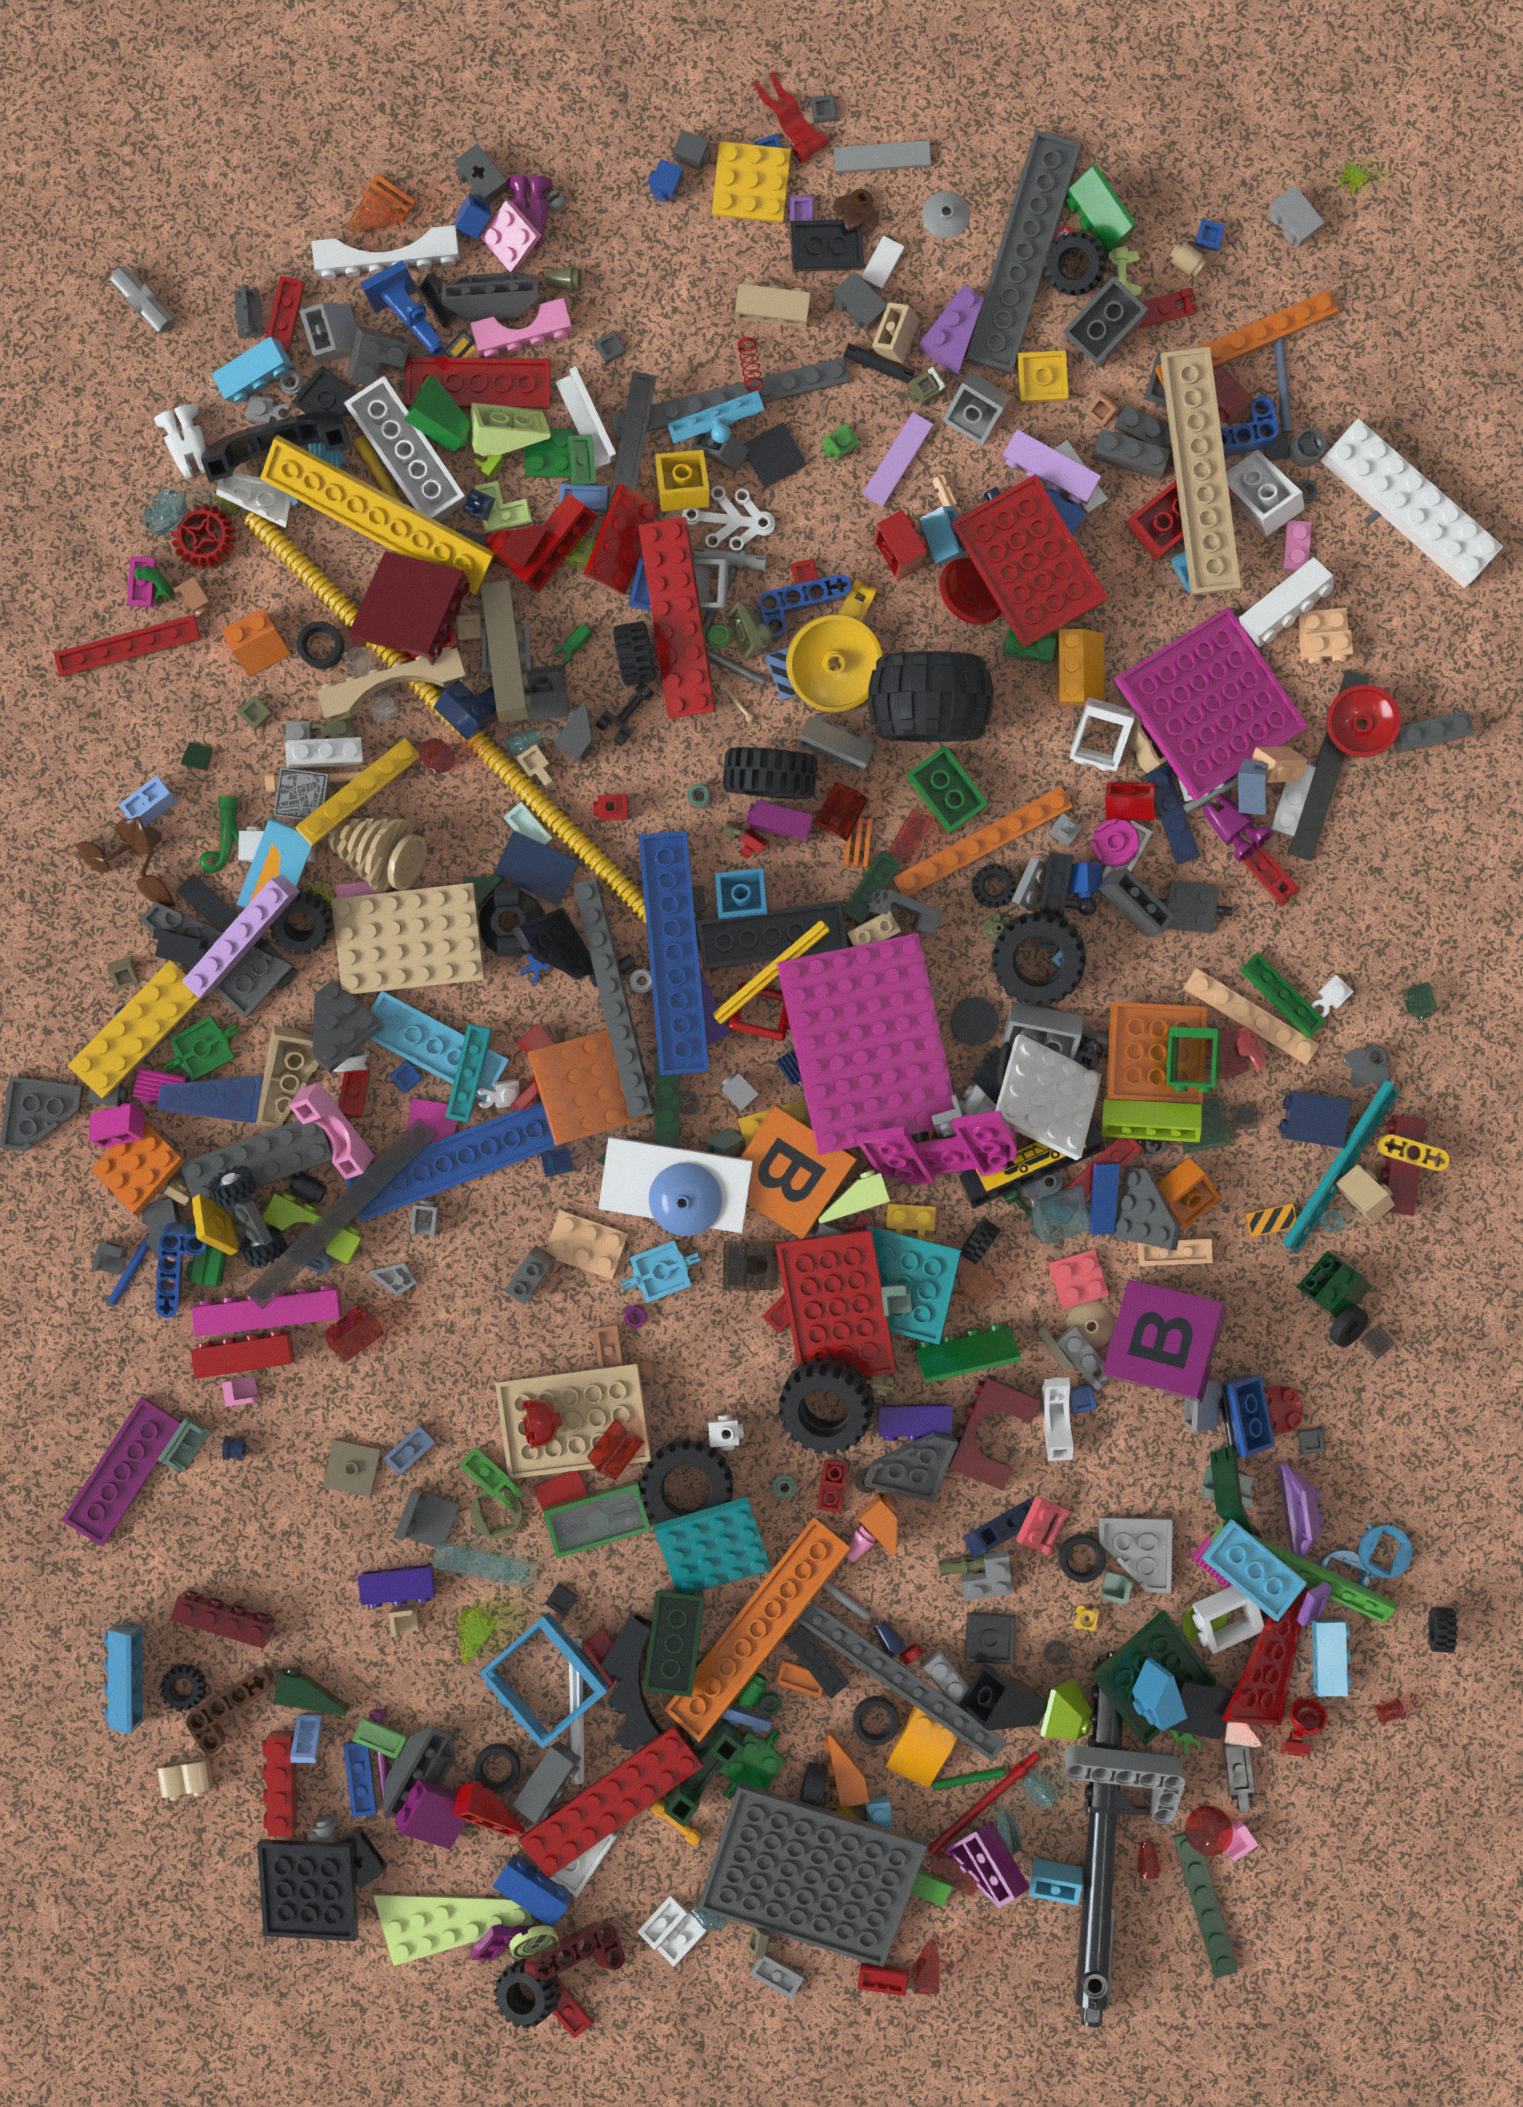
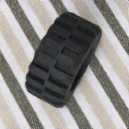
[722,747,818,799]
[992,911,1086,1007]
[778,1356,875,1455]
[640,1439,733,1524]

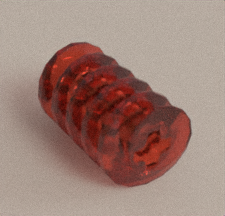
[419,738,455,774]

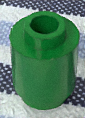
[736,1672,768,1709]

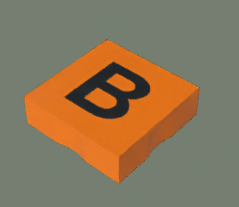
[738,1102,856,1239]

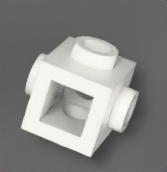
[708,1414,744,1450]

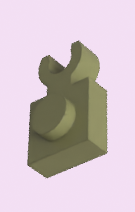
[311,717,356,739]

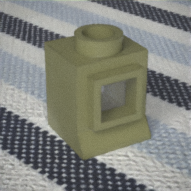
[907,366,946,407]

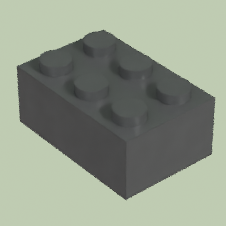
[1063,276,1151,368]

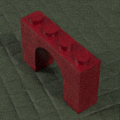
[948,1376,1041,1491]

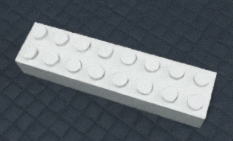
[1320,419,1503,588]

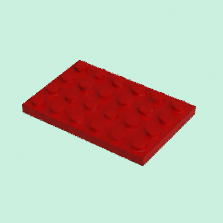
[951,474,1109,649]
[776,1229,897,1377]

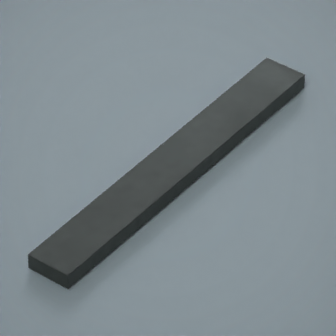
[1287,670,1369,861]

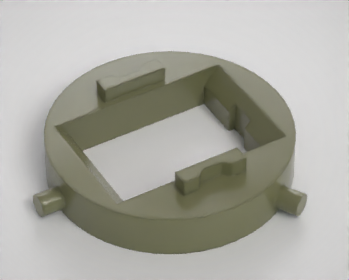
[470,1487,528,1539]

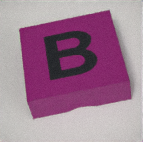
[1102,1279,1228,1403]

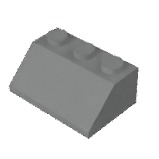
[797,715,876,775]
[1002,1001,1083,1060]

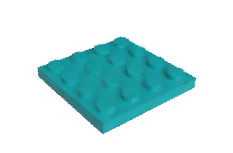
[866,1225,962,1345]
[653,1497,772,1595]

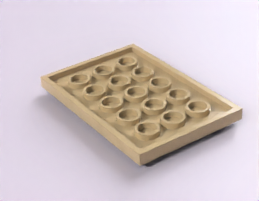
[331,883,486,994]
[495,1363,652,1479]

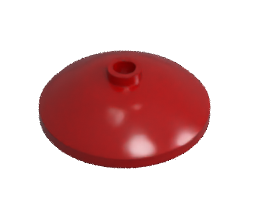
[939,558,1002,625]
[1326,685,1401,758]

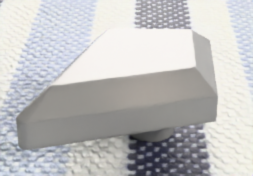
[369,1262,418,1296]

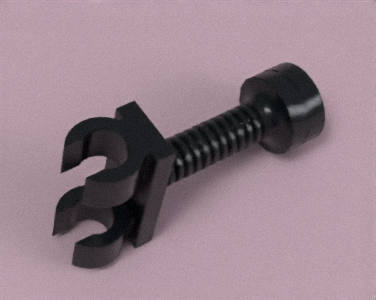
[595,683,655,746]

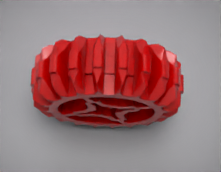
[171,503,237,570]

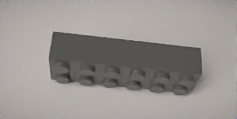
[181,1120,333,1202]

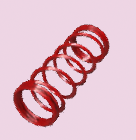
[737,337,763,391]

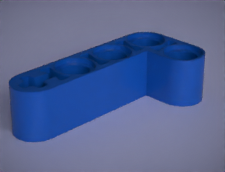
[1221,396,1279,457]
[759,575,851,640]
[155,1222,207,1318]

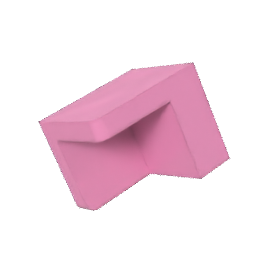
[222,1376,259,1407]
[1217,1819,1258,1861]

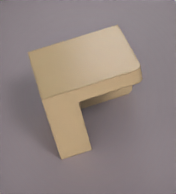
[389,1605,419,1637]

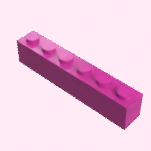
[191,1285,343,1337]

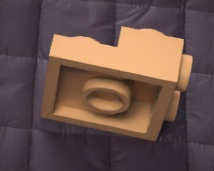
[1297,608,1353,664]

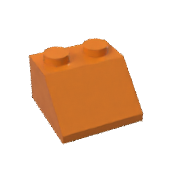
[221,608,291,677]
[1157,1157,1221,1229]
[857,1493,897,1556]

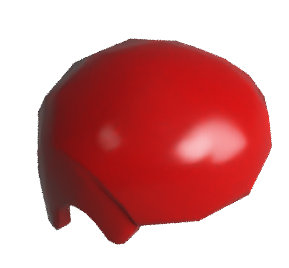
[1289,1696,1328,1735]

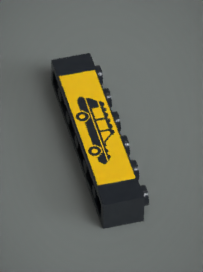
[959,1117,1105,1209]

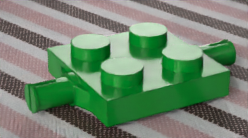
[163,1015,241,1081]
[718,1728,786,1800]

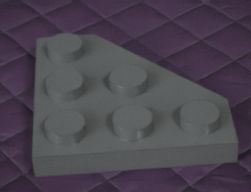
[312,979,384,1073]
[0,1076,84,1151]
[1114,1166,1181,1251]
[864,1432,958,1502]

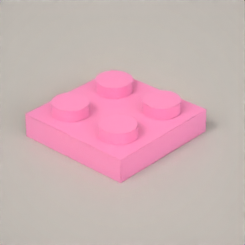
[481,200,541,272]

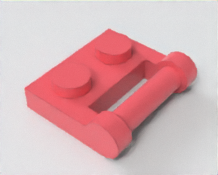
[1016,1496,1072,1555]

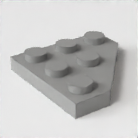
[1098,1516,1173,1593]

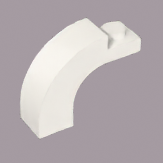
[1042,1377,1074,1461]

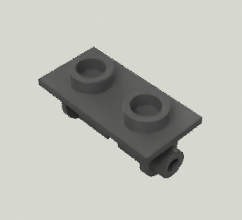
[234,285,263,339]

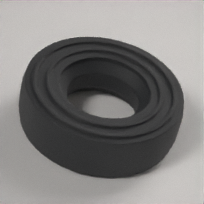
[1329,1305,1368,1347]

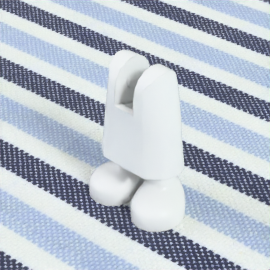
[154,404,206,479]

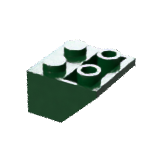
[1296,1251,1372,1319]

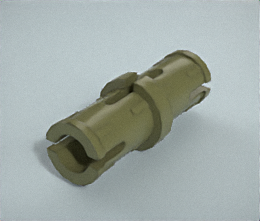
[938,1555,985,1576]

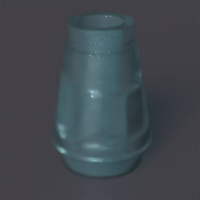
[505,727,542,756]

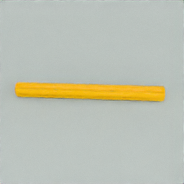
[713,921,830,1024]

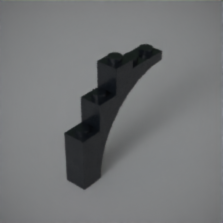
[601,1610,665,1752]

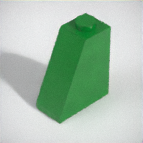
[404,374,472,453]

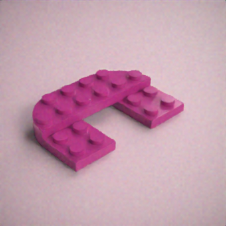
[857,1111,1017,1184]

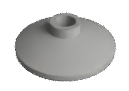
[922,191,970,239]

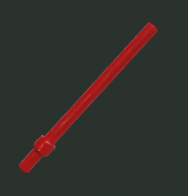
[927,1751,1041,1856]

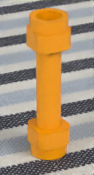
[649,1798,703,1846]

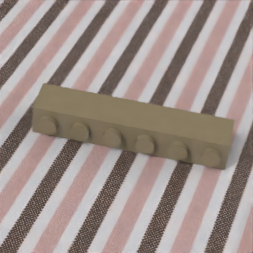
[480,579,532,723]

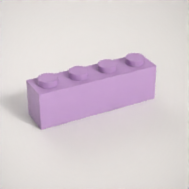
[1002,429,1101,505]

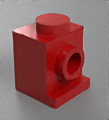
[593,794,628,821]

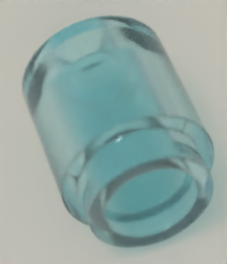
[1021,1772,1057,1810]

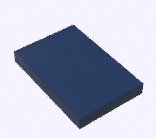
[494,830,580,905]

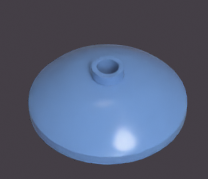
[649,1163,722,1236]

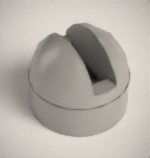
[546,190,565,211]

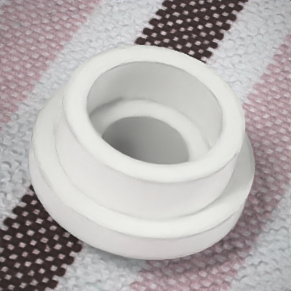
[630,969,652,993]

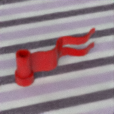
[753,71,829,164]

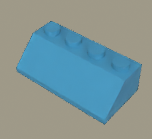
[104,1625,143,1734]

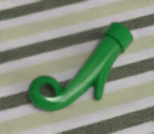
[199,796,239,873]

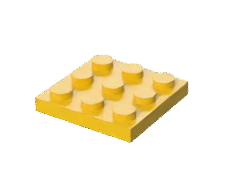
[712,141,791,223]

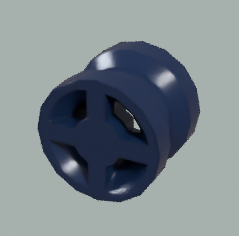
[222,1436,247,1461]

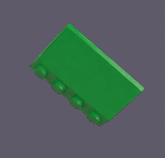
[914,1322,1022,1384]

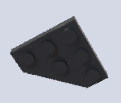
[513,907,594,980]

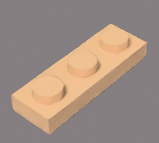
[1138,1238,1213,1266]

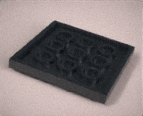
[257,1839,359,1941]

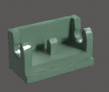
[157,1416,211,1472]

